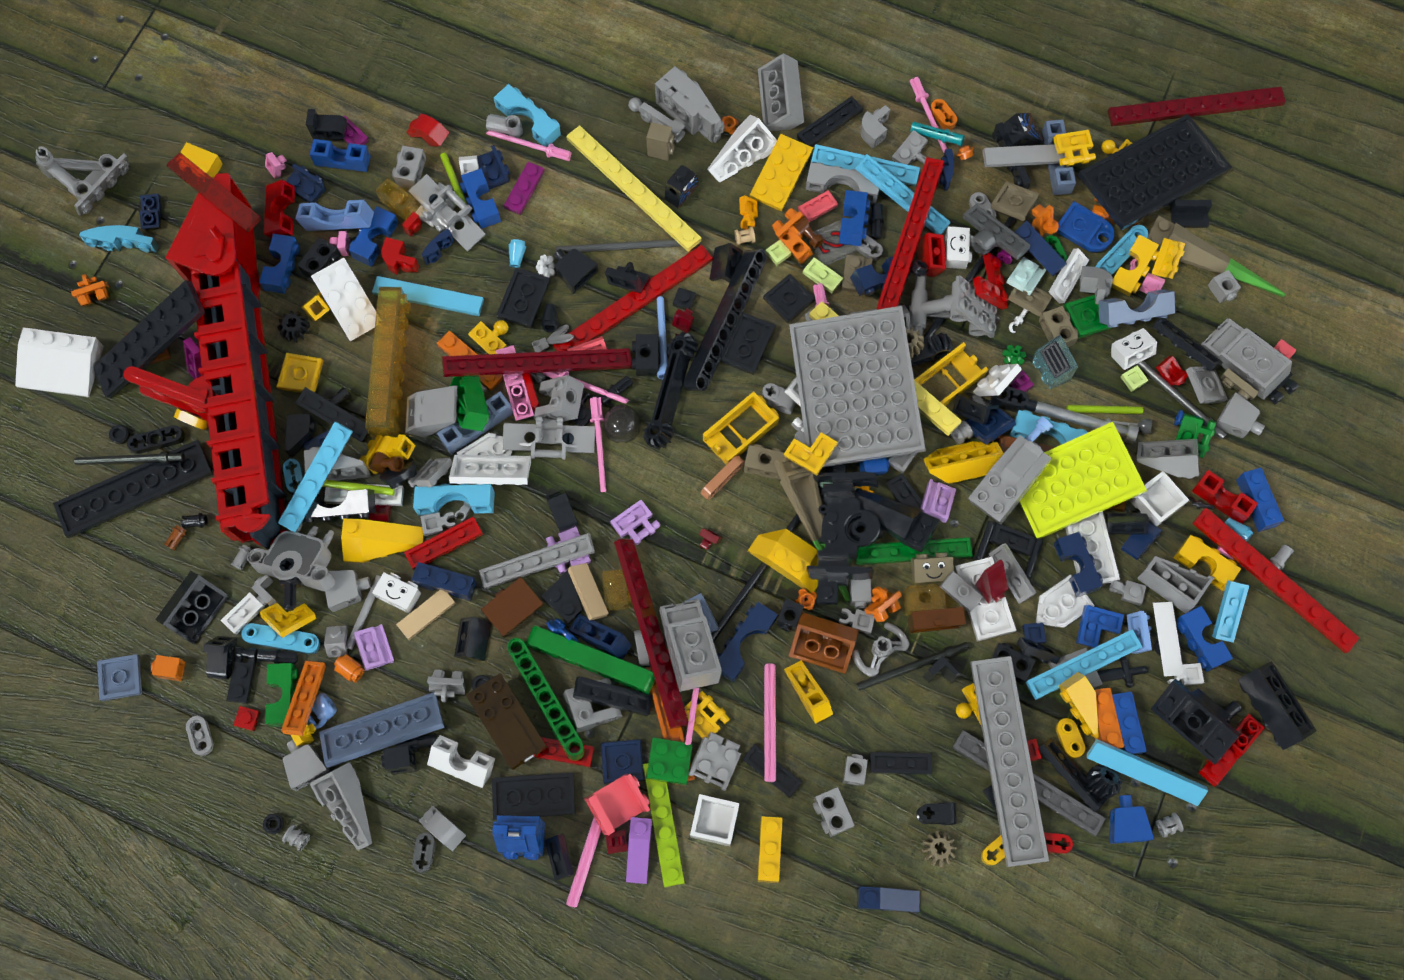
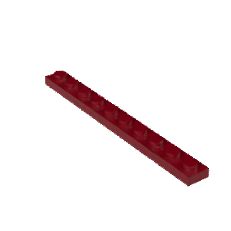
[1108,87,1286,127]
[442,348,632,377]
[614,539,689,729]

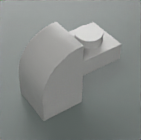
[860,105,890,149]
[1079,266,1113,304]
[419,805,466,852]

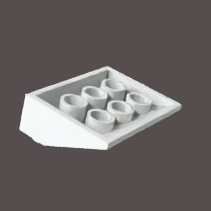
[15,328,104,397]

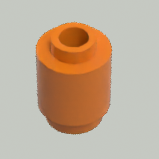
[334,654,365,683]

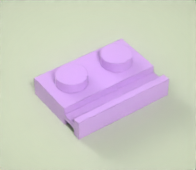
[920,479,956,523]
[354,624,394,671]

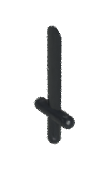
[1097,657,1148,688]

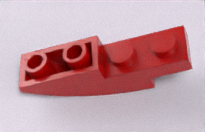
[1198,714,1265,787]

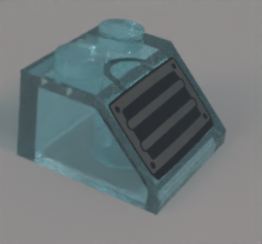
[1033,335,1078,389]

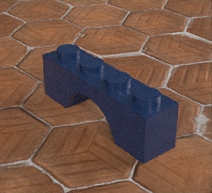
[717,602,778,683]

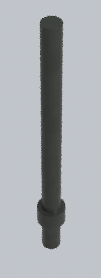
[74,452,185,465]
[856,642,969,691]

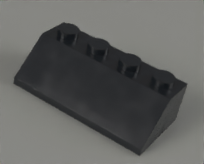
[1238,661,1317,750]

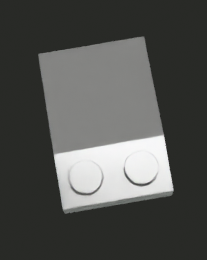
[1137,439,1199,478]
[304,447,371,481]

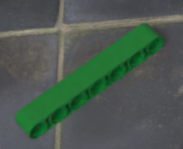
[525,626,656,694]
[507,638,584,761]

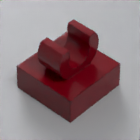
[672,308,694,333]
[699,528,722,550]
[605,830,628,855]

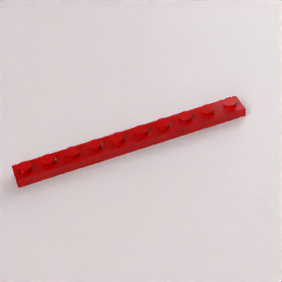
[876,157,944,310]
[552,245,713,351]
[1192,508,1359,653]

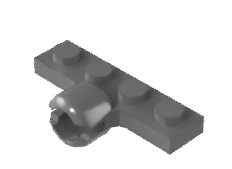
[963,204,1030,260]

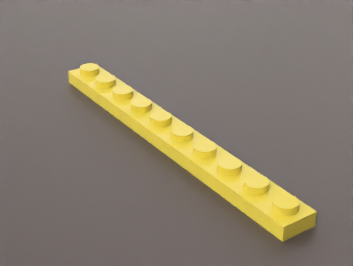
[566,125,701,252]
[809,302,962,436]

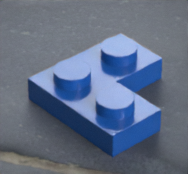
[1076,605,1124,648]

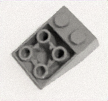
[405,386,458,438]

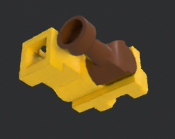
[360,434,415,474]

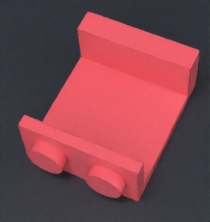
[584,774,650,835]

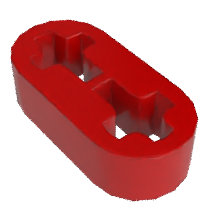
[1044,832,1073,854]

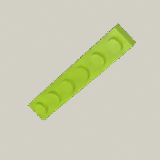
[643,763,685,888]

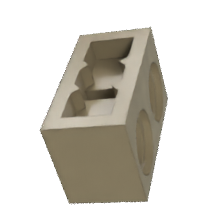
[1039,306,1078,350]

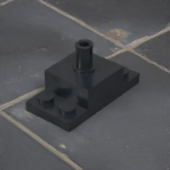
[1151,679,1241,764]

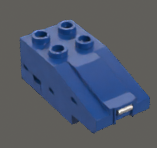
[492,816,546,860]

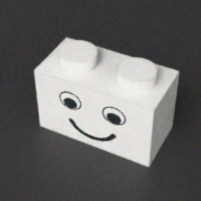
[945,226,973,269]
[1111,328,1157,370]
[372,572,421,614]

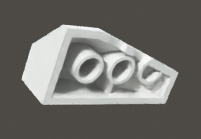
[707,115,777,182]

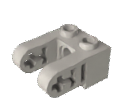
[534,375,584,421]
[562,678,622,733]

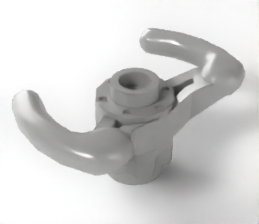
[852,622,909,677]

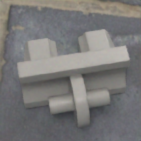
[427,669,466,702]

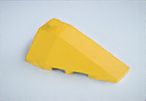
[341,518,424,563]

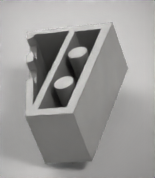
[1137,556,1214,614]

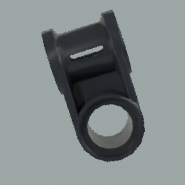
[916,802,957,825]

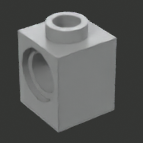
[1208,270,1241,303]
[849,579,872,609]
[842,754,868,787]

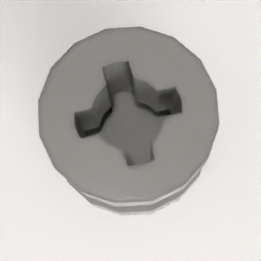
[951,421,974,444]

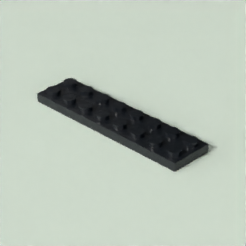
[94,280,205,398]
[53,440,213,538]

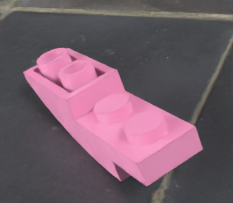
[496,345,534,421]

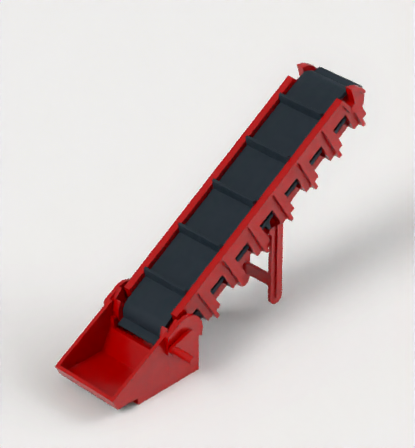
[123,173,288,549]

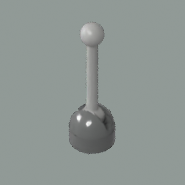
[1105,418,1152,434]

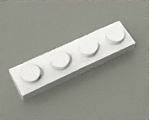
[324,484,404,506]

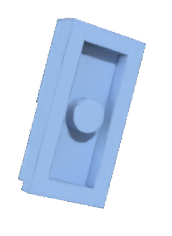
[1127,611,1152,654]

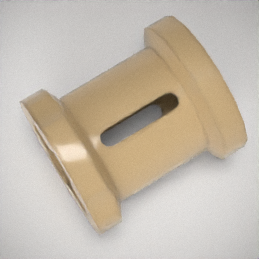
[734,227,755,246]

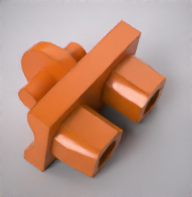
[1032,204,1059,237]
[71,274,110,307]
[864,586,902,622]

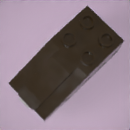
[466,673,547,770]

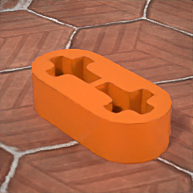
[930,99,957,130]

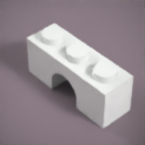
[427,735,495,788]

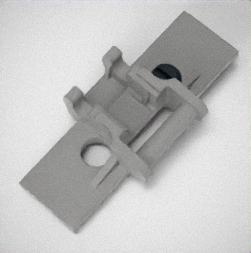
[409,174,486,252]
[503,416,595,460]

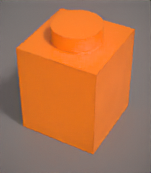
[151,655,186,681]

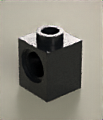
[777,599,804,632]

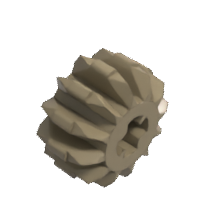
[905,326,924,359]
[921,831,957,867]

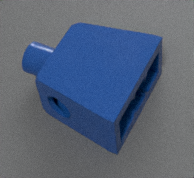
[1109,795,1154,844]

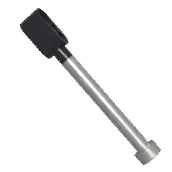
[990,386,1139,444]

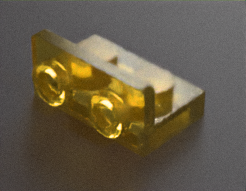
[602,567,632,611]

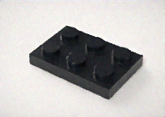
[496,268,551,329]
[720,312,776,375]

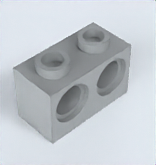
[392,145,426,188]
[813,787,855,837]

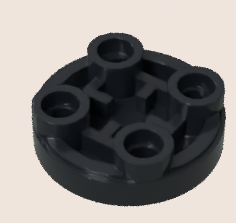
[379,457,417,489]

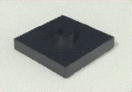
[763,274,815,323]

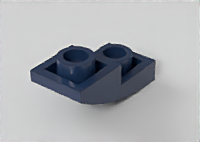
[939,148,954,191]
[139,194,161,230]
[422,229,454,265]
[1121,522,1162,560]

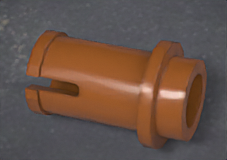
[164,525,187,551]

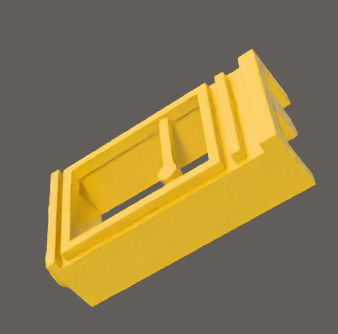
[914,342,988,406]
[703,391,779,465]

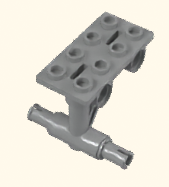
[35,146,129,216]
[909,275,997,338]

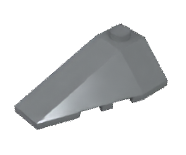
[309,762,372,850]

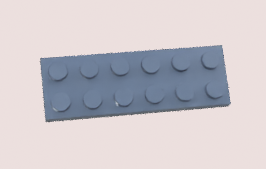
[319,692,444,768]

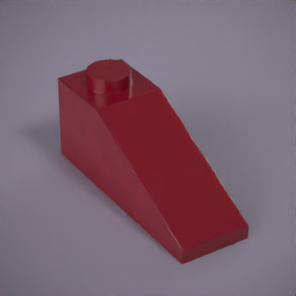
[975,559,1008,604]

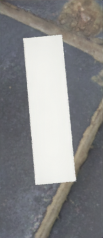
[1153,602,1184,676]

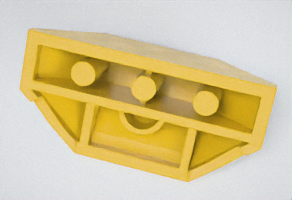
[924,441,1004,484]
[747,529,818,592]

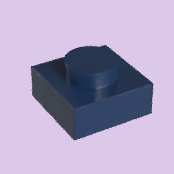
[1022,623,1046,644]

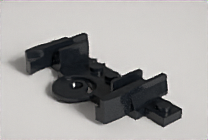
[807,463,881,605]

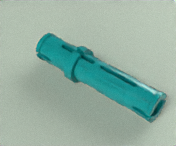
[910,121,965,146]

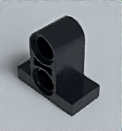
[306,109,347,140]
[545,490,578,533]
[203,636,237,680]

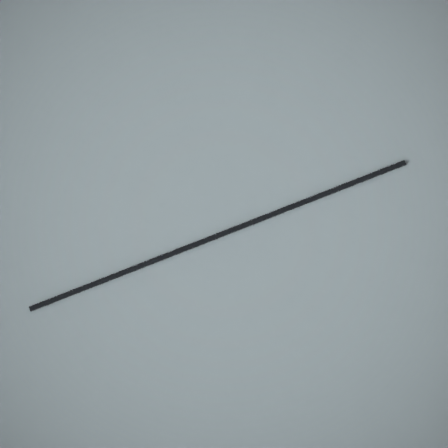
[711,216,1016,642]

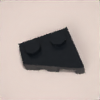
[541,570,583,624]

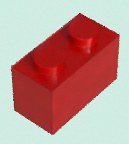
[917,233,946,277]

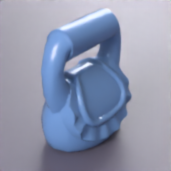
[307,693,337,729]

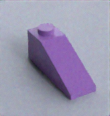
[626,817,652,884]

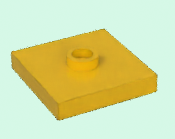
[276,353,324,393]

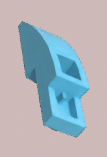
[79,225,159,252]

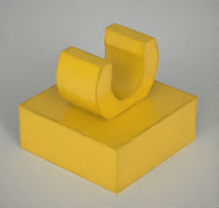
[291,723,316,746]

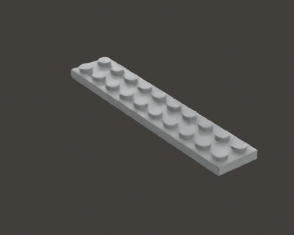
[970,656,1049,867]

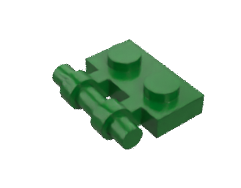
[1175,413,1217,458]

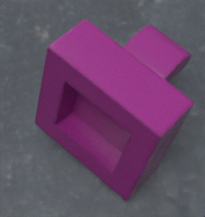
[1008,370,1034,392]

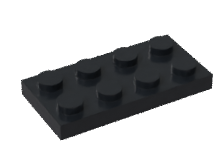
[492,773,576,820]

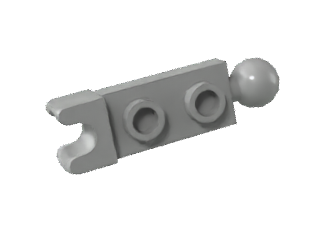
[628,97,685,143]

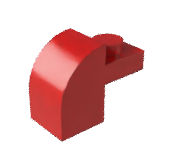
[406,114,449,146]
[381,237,419,275]

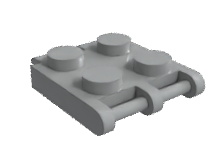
[688,732,741,791]

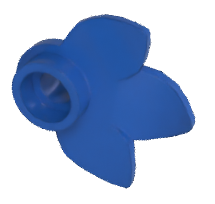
[546,618,579,643]

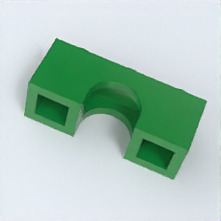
[265,663,299,727]

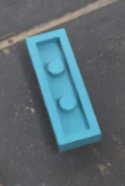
[1212,580,1249,643]

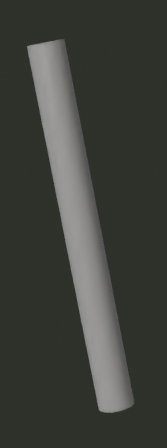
[346,575,381,650]

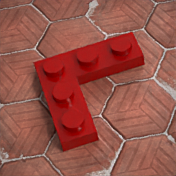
[973,253,1008,310]

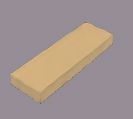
[568,563,609,621]
[396,590,456,640]

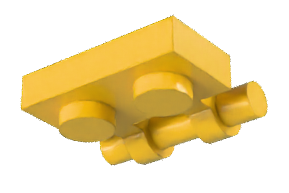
[1053,130,1096,166]
[1151,238,1185,279]
[684,691,730,739]

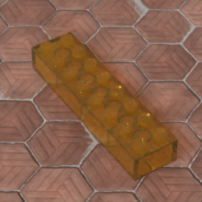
[365,287,411,440]

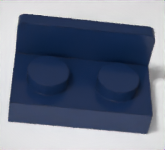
[477,145,510,190]
[286,164,326,203]

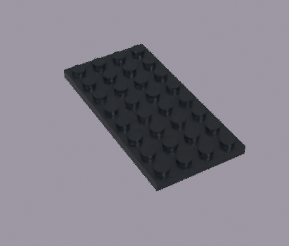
[1078,114,1232,230]

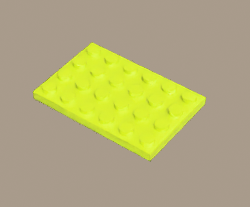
[1020,422,1147,539]

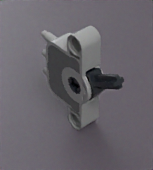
[247,523,335,611]

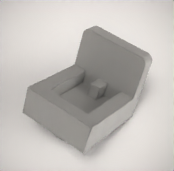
[252,574,278,606]
[324,625,348,658]

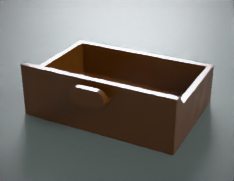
[481,577,543,638]
[907,607,966,633]

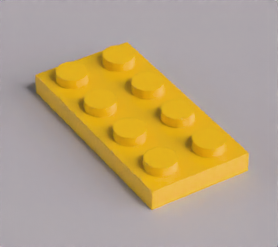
[750,134,813,212]

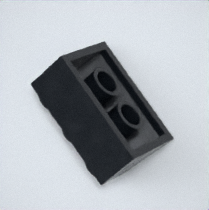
[155,571,229,644]

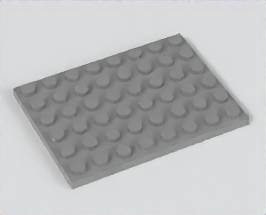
[789,306,925,467]

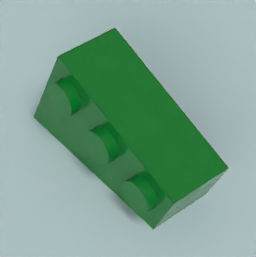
[449,375,489,432]

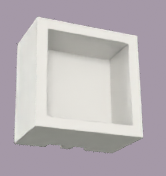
[1129,471,1189,526]
[690,794,739,846]

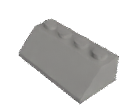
[758,53,804,131]

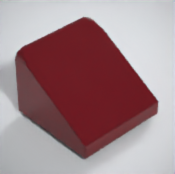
[368,505,391,523]

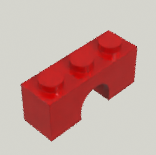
[264,180,295,238]
[1191,470,1258,523]

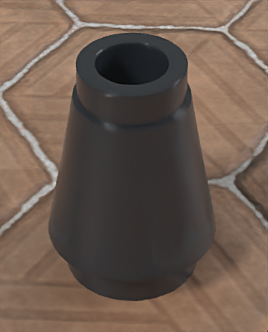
[541,304,559,332]

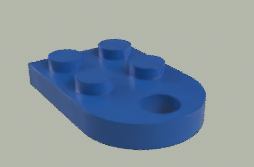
[1056,201,1114,252]

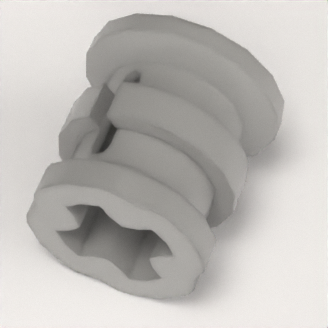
[1156,812,1184,838]
[282,824,310,851]

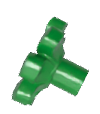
[1002,345,1026,365]

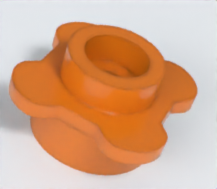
[722,116,739,135]
[956,145,974,160]
[795,588,817,610]

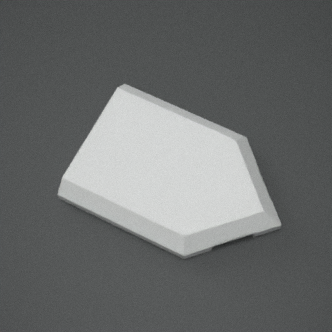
[457,433,512,456]
[1036,575,1095,628]

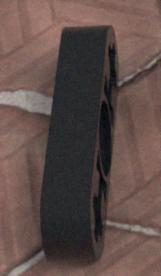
[127,425,185,454]

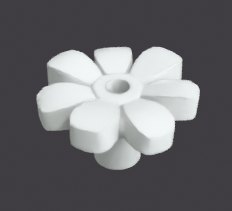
[536,255,555,277]

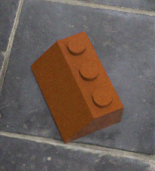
[789,612,859,674]

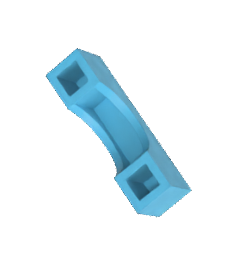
[494,84,561,147]
[1009,410,1088,445]
[413,483,495,515]

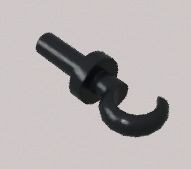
[1184,497,1214,510]

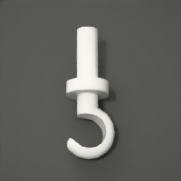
[1009,309,1028,333]

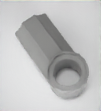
[486,114,523,138]

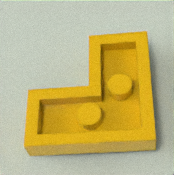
[784,432,838,476]
[260,602,316,638]

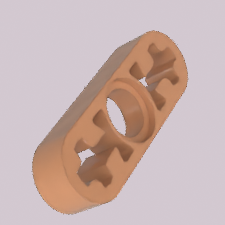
[700,455,745,500]

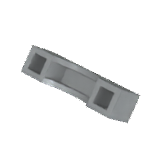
[806,162,879,203]

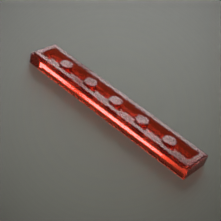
[167,152,261,232]

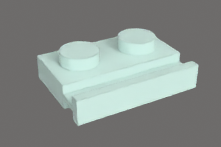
[1006,257,1046,296]

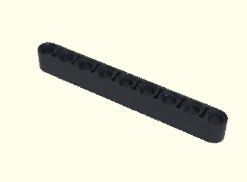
[684,249,767,391]

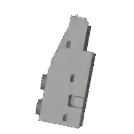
[655,66,724,143]
[1201,318,1292,400]
[968,435,1051,525]
[659,599,722,692]

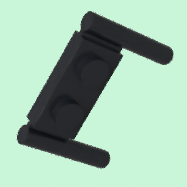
[976,521,1043,579]

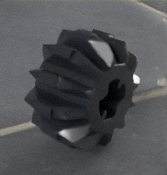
[277,310,310,343]
[1085,764,1123,799]

